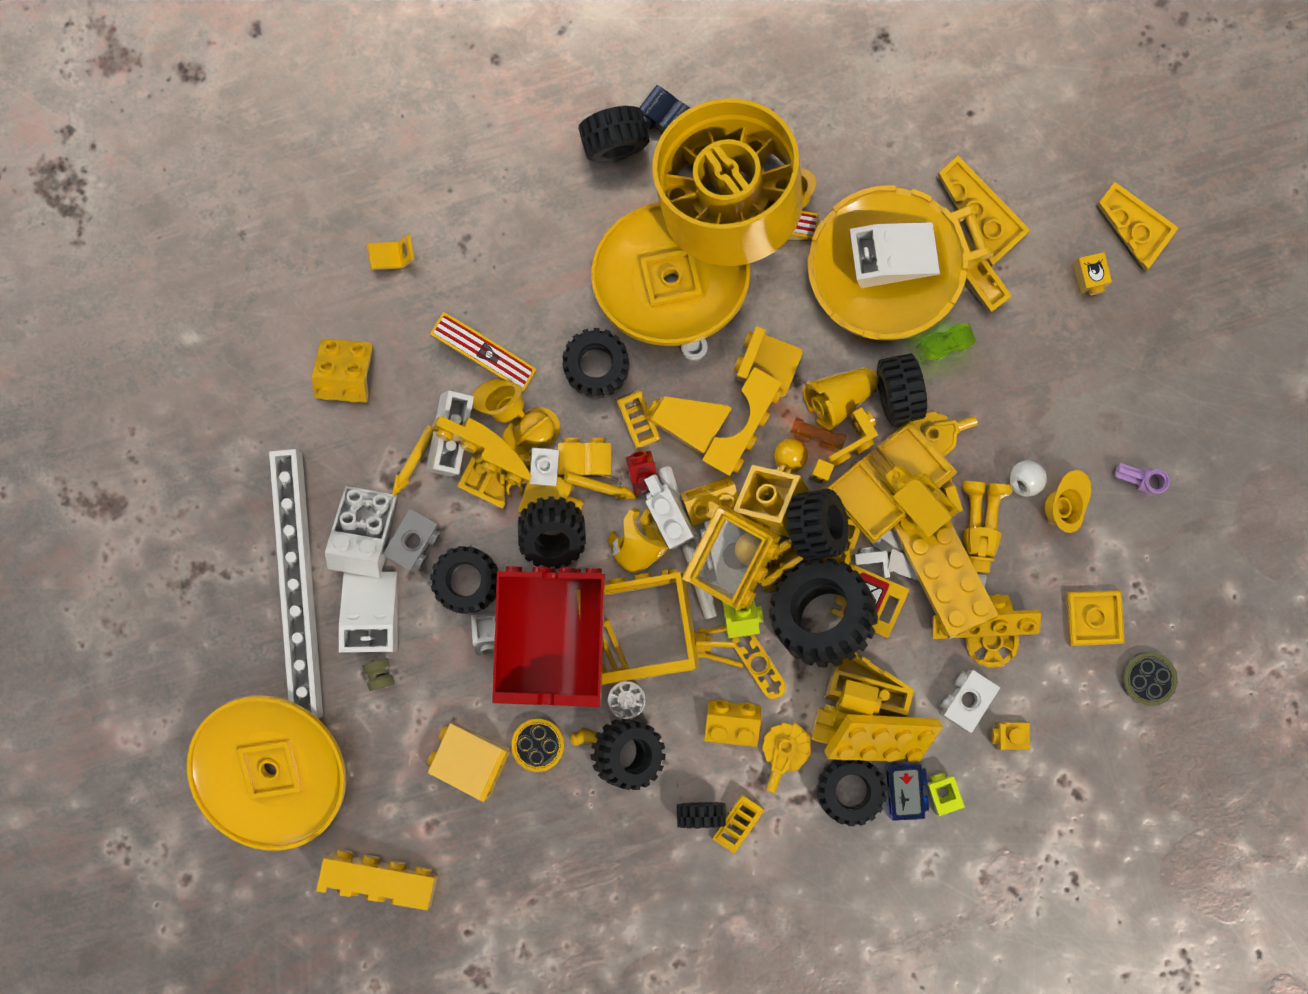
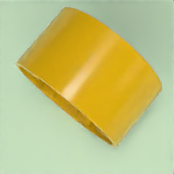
[652,98,803,266]

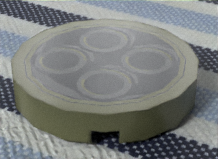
[1122,652,1178,706]

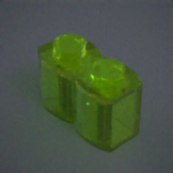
[915,323,976,365]

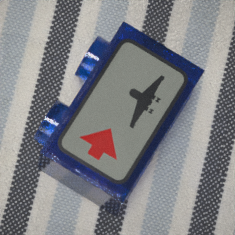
[885,762,929,821]

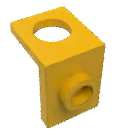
[366,234,414,270]

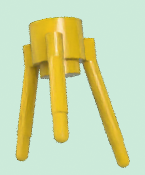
[694,625,743,668]

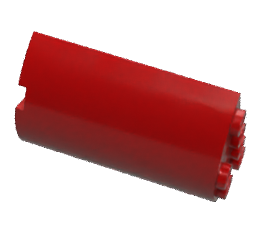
[492,566,605,707]

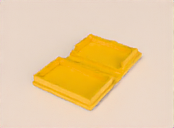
[826,421,958,544]

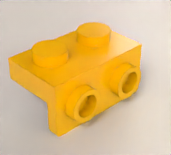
[704,700,761,747]

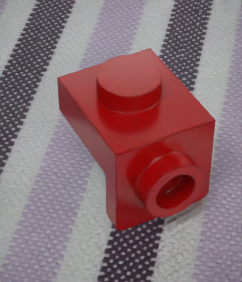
[626,451,657,496]

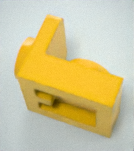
[991,722,1030,750]

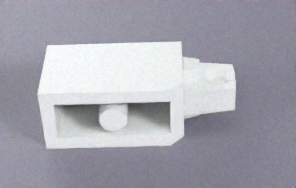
[644,475,699,549]

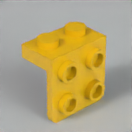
[733,326,803,397]
[311,339,373,403]
[826,407,878,468]

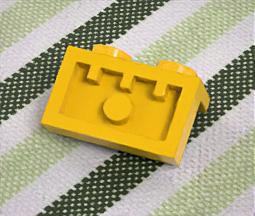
[680,476,739,526]

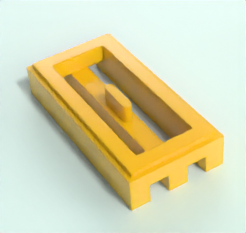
[602,620,630,673]

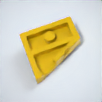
[457,451,506,510]

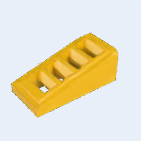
[615,389,660,449]
[712,793,765,854]

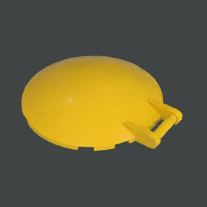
[808,185,993,340]

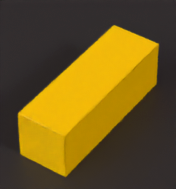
[808,459,834,485]

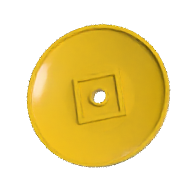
[591,202,750,346]
[187,695,346,851]

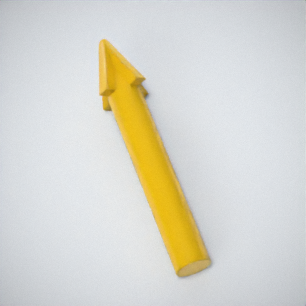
[392,425,433,496]
[564,472,638,499]

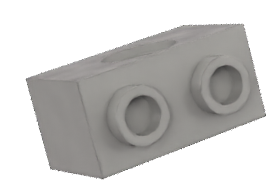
[382,508,441,572]

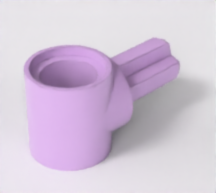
[1115,463,1170,496]

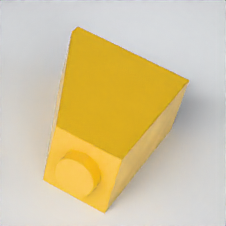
[646,396,732,453]

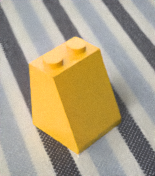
[426,722,511,802]

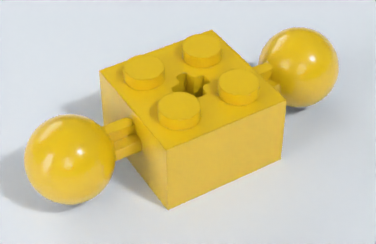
[733,438,809,566]

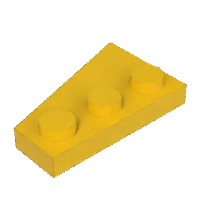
[1097,182,1179,272]

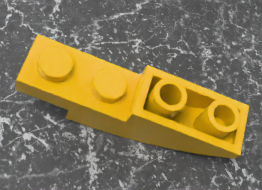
[431,415,531,485]

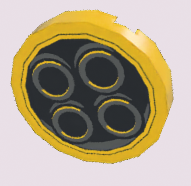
[511,718,565,772]

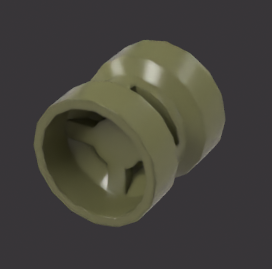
[362,658,395,691]

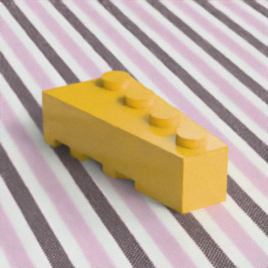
[316,849,438,911]

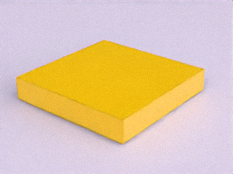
[1066,590,1125,646]

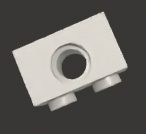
[940,669,1000,733]

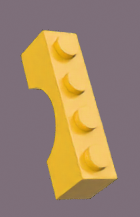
[702,367,784,476]

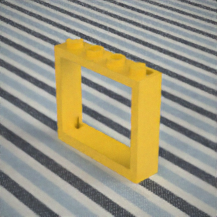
[576,569,700,685]

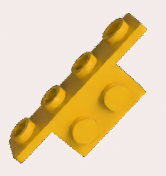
[932,594,1042,639]

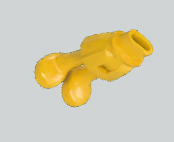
[962,481,1013,573]

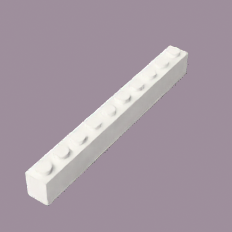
[269,449,323,718]

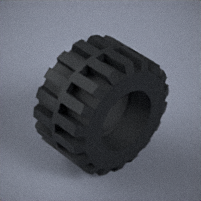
[578,106,650,162]
[562,328,629,398]
[877,353,927,425]
[787,489,848,560]
[518,496,586,569]
[430,546,498,614]
[591,719,666,790]
[816,759,887,827]

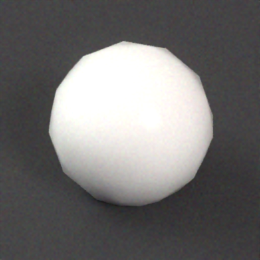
[1009,460,1047,497]

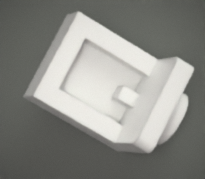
[852,547,893,578]

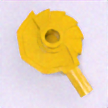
[913,412,978,457]
[762,722,811,793]

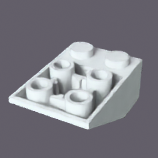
[850,222,940,288]
[325,486,397,578]
[339,572,398,653]

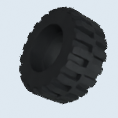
[769,559,878,668]

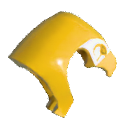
[608,508,669,574]

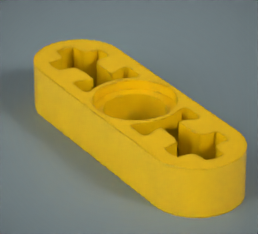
[732,635,786,699]

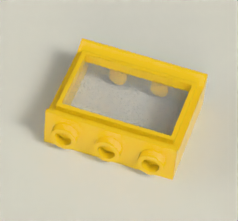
[682,506,781,610]

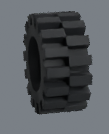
[677,802,726,829]

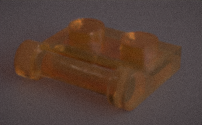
[790,417,847,451]

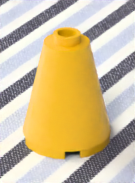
[802,367,878,431]

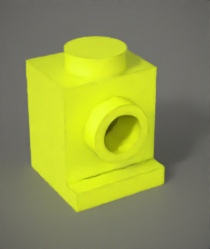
[723,600,764,638]
[925,772,965,816]

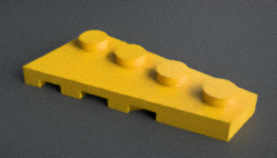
[938,155,1031,267]

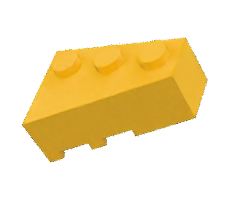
[825,652,914,717]

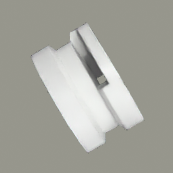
[608,681,646,719]

